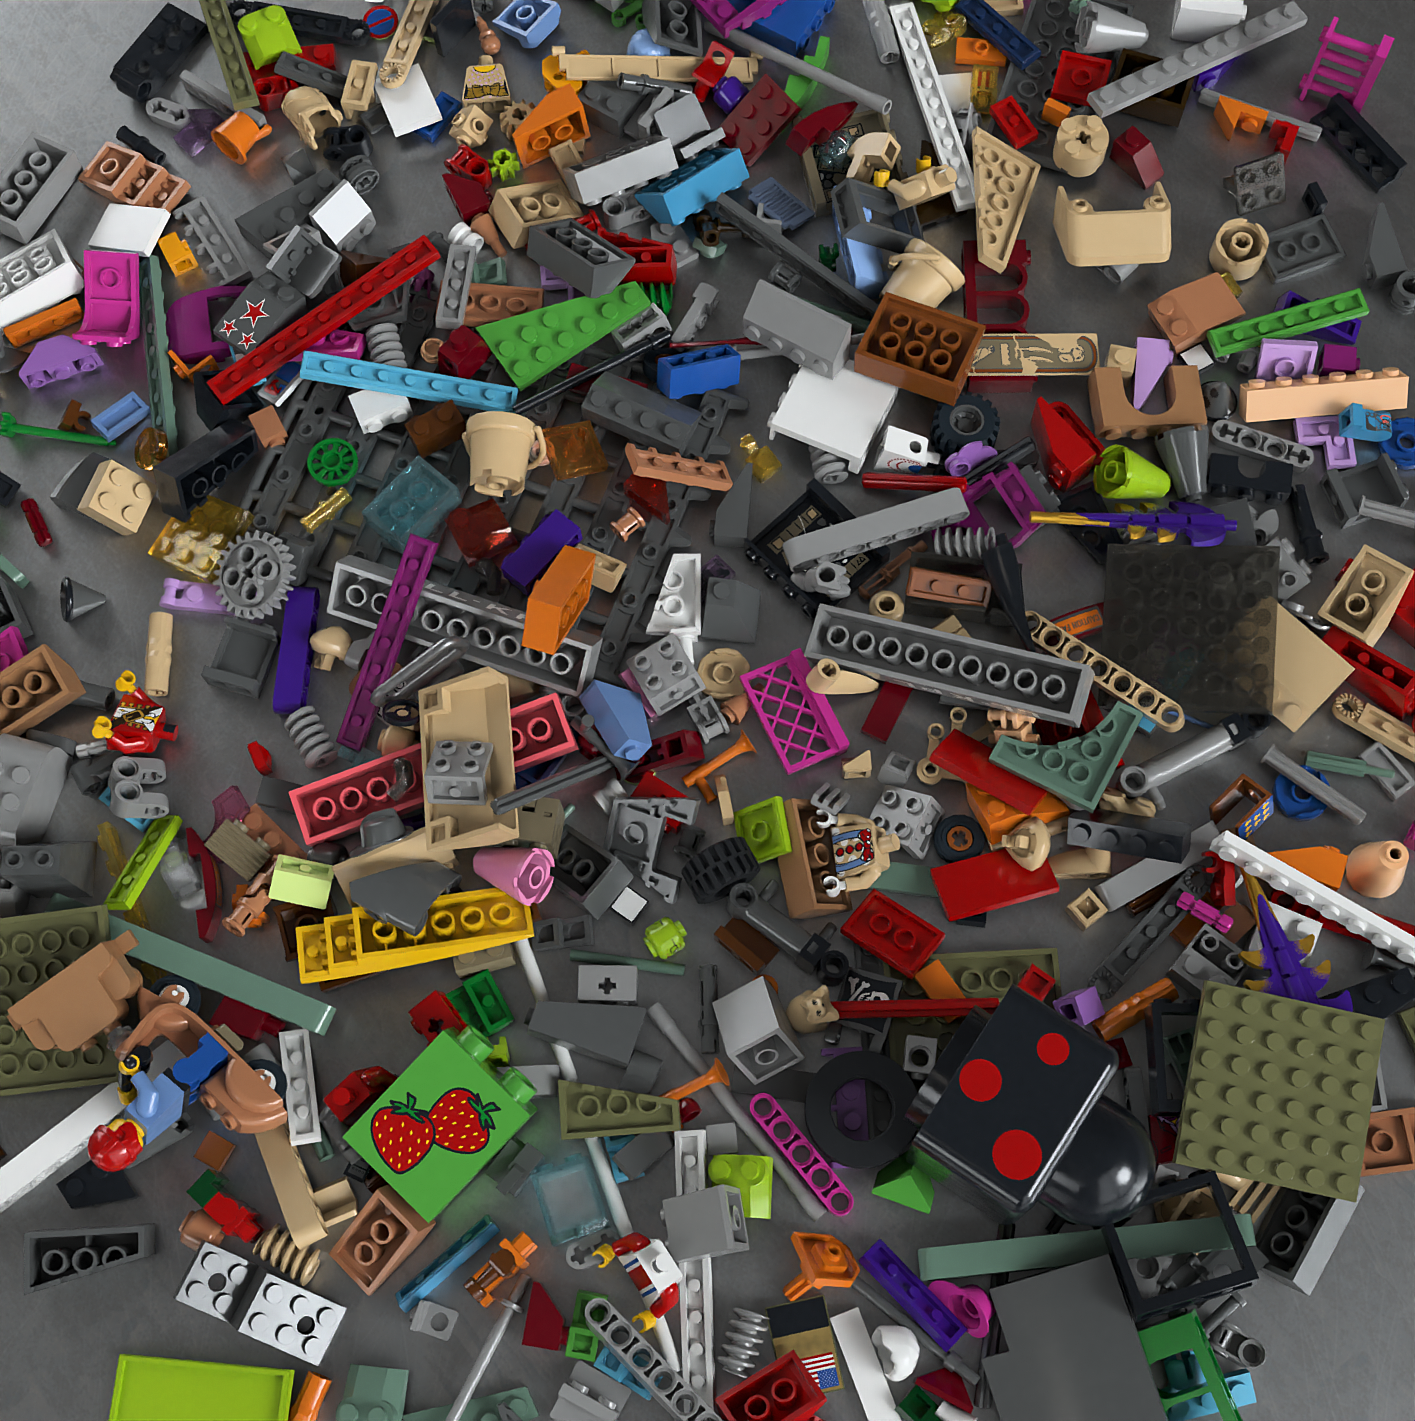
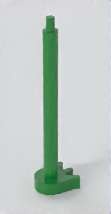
[0,412,117,447]

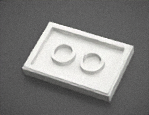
[374,63,443,137]
[88,203,171,257]

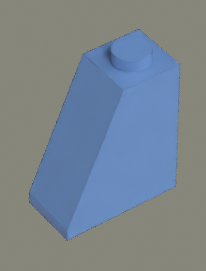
[579,679,652,762]

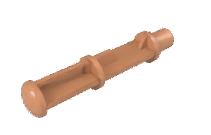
[858,540,928,600]

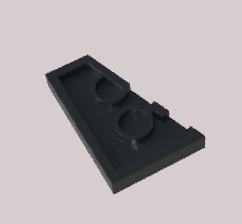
[1057,481,1127,565]

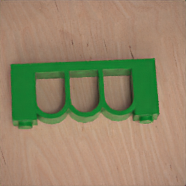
[1137,1308,1243,1421]

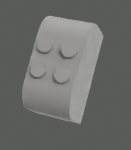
[0,733,73,855]

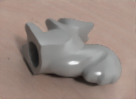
[791,561,851,601]

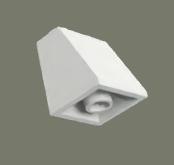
[1171,0,1247,43]

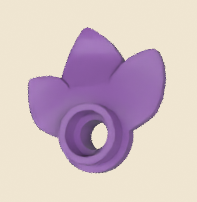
[944,441,998,477]

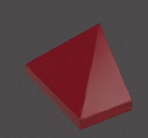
[912,1367,974,1414]

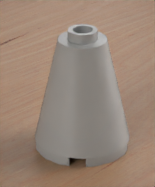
[1075,1,1149,54]

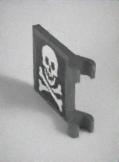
[824,966,904,1055]

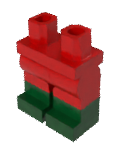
[186,1169,267,1244]

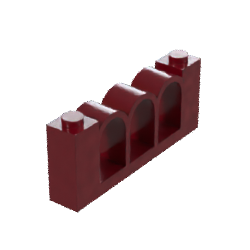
[961,239,1038,394]

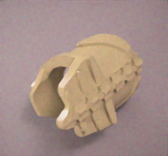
[281,86,343,150]

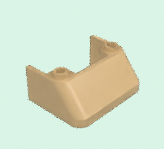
[1052,182,1171,267]

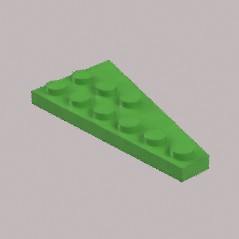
[475,281,651,392]

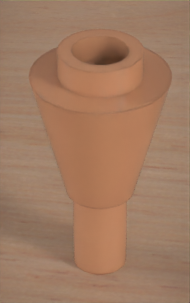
[470,213,507,258]
[720,683,765,725]

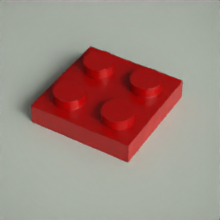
[1050,50,1112,107]

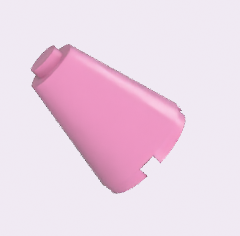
[473,847,555,906]

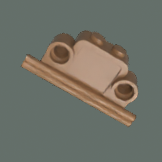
[6,929,143,1053]

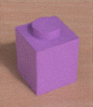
[1052,986,1105,1026]

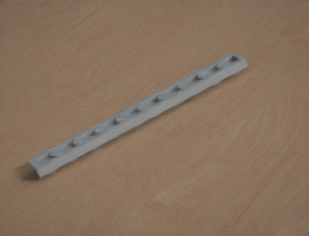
[1086,1,1308,118]

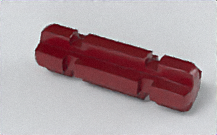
[20,498,52,547]

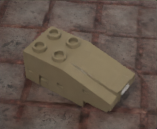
[490,797,565,859]

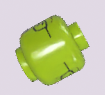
[643,917,687,959]

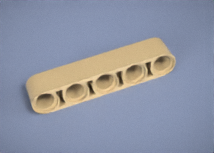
[254,1122,328,1250]

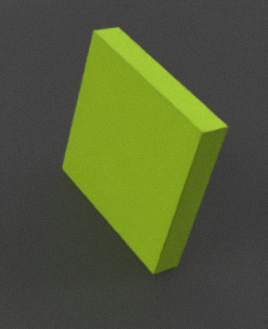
[733,796,792,864]

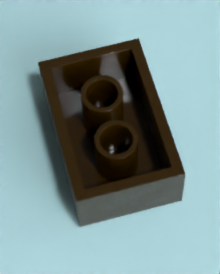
[1112,48,1195,128]

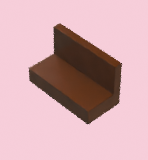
[714,917,780,976]

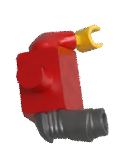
[319,1066,398,1153]

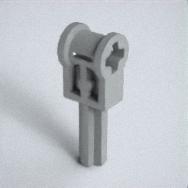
[686,691,730,745]

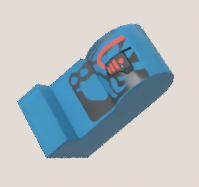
[1338,403,1392,442]

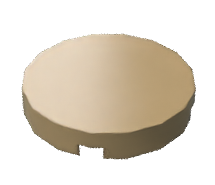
[697,648,751,703]

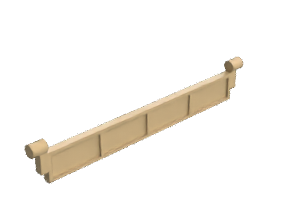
[551,46,763,83]

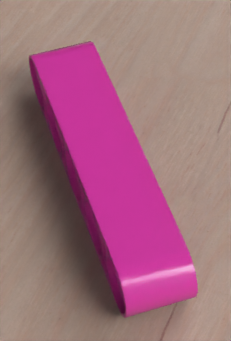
[750,1093,854,1217]

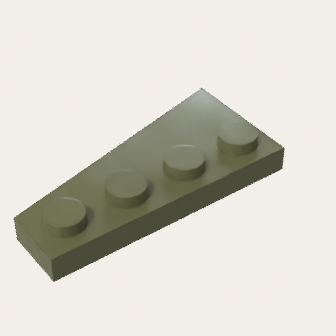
[558,1080,681,1140]

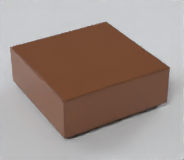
[193,1130,237,1172]

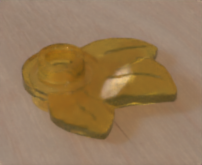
[921,11,967,49]

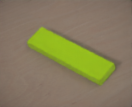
[103,815,183,910]

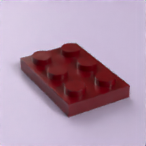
[718,73,802,167]

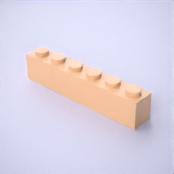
[1239,367,1409,422]

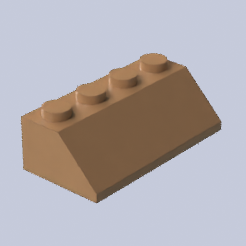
[0,644,86,737]
[777,798,853,919]

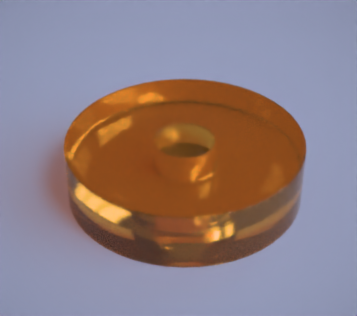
[134,427,168,471]

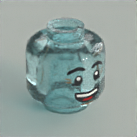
[818,129,855,169]

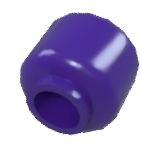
[712,76,750,115]

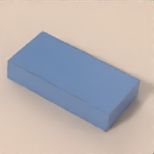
[90,391,151,443]

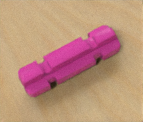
[1176,892,1234,933]

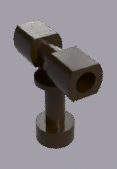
[693,208,750,247]

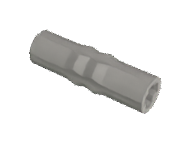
[862,0,900,64]

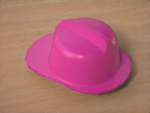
[928,1279,996,1338]

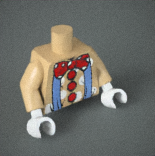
[816,809,900,897]

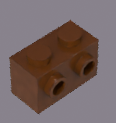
[404,399,466,459]

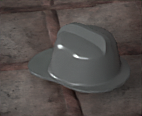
[349,808,414,858]

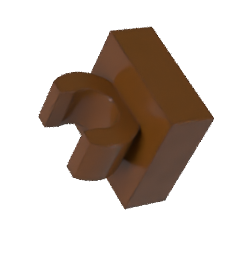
[57,399,91,433]

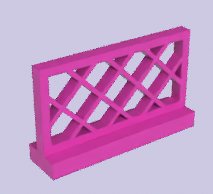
[739,647,850,775]

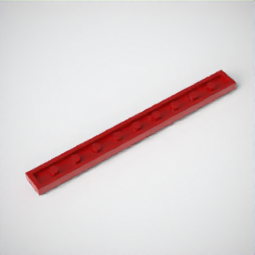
[206,235,441,406]

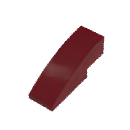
[785,101,858,156]

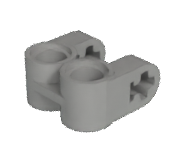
[108,756,169,819]

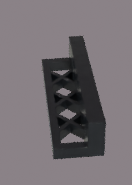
[1309,93,1408,194]

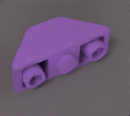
[19,334,104,389]

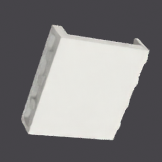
[767,359,899,474]

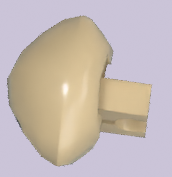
[310,626,353,671]
[1002,816,1051,871]

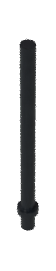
[512,330,672,415]

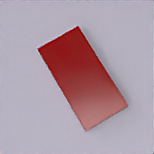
[929,728,1049,816]
[930,848,1060,922]

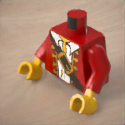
[92,670,178,754]

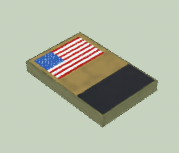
[765,1295,845,1394]

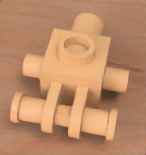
[987,708,1040,745]

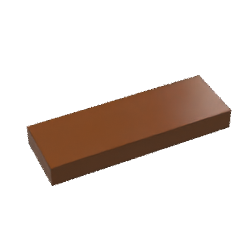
[905,566,992,609]

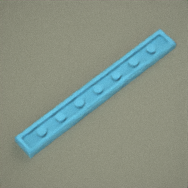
[300,350,518,413]

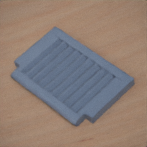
[747,177,815,230]

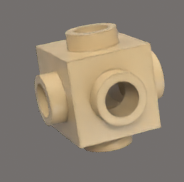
[449,104,493,148]

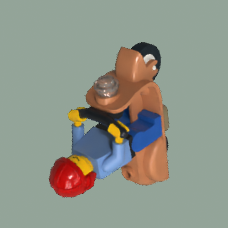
[87,975,288,1172]

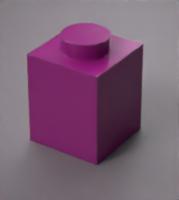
[1317,344,1360,377]

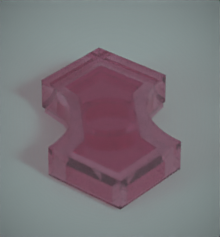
[204,785,250,864]

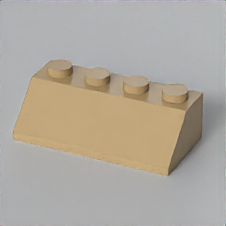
[332,827,460,908]

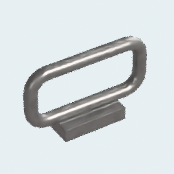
[370,636,470,707]

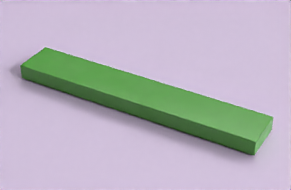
[1206,288,1370,358]

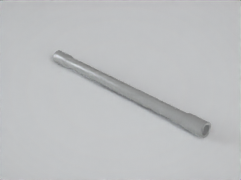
[704,19,892,115]
[646,1002,828,1222]

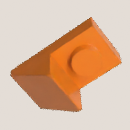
[1213,95,1269,141]

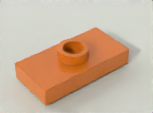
[955,37,1006,67]

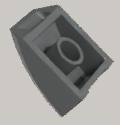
[50,452,122,525]

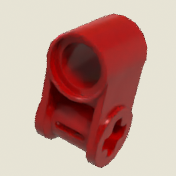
[253,74,299,112]
[444,144,493,190]

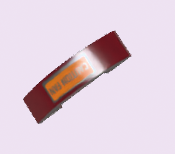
[1019,599,1133,655]
[186,827,223,943]

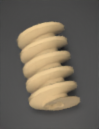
[252,1223,320,1286]

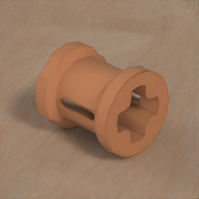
[609,506,646,542]

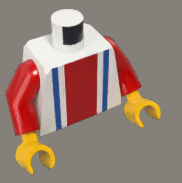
[592,1232,682,1333]

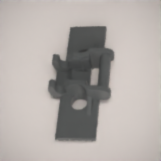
[1135,1246,1269,1362]

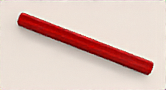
[830,998,1000,1019]

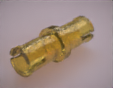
[299,487,353,534]

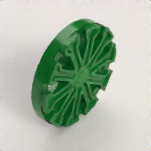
[307,438,358,487]

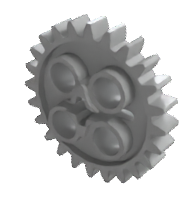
[213,530,296,620]

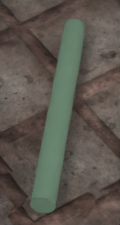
[570,949,685,976]

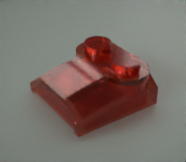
[444,498,518,568]

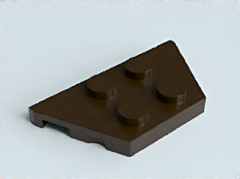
[916,140,971,229]

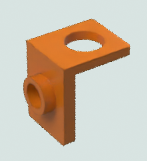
[167,350,220,386]

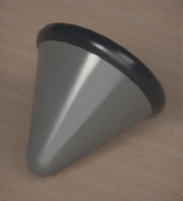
[1201,381,1238,422]
[60,576,106,623]

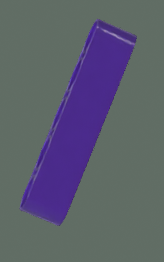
[273,586,320,715]

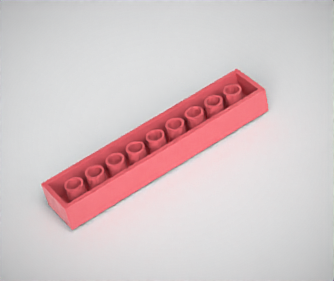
[289,692,579,847]

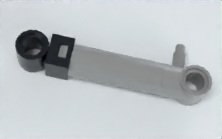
[1115,704,1271,811]

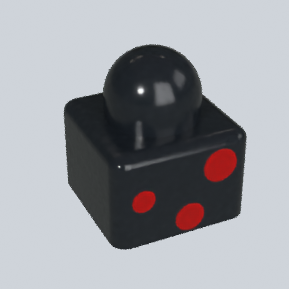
[903,984,1156,1226]

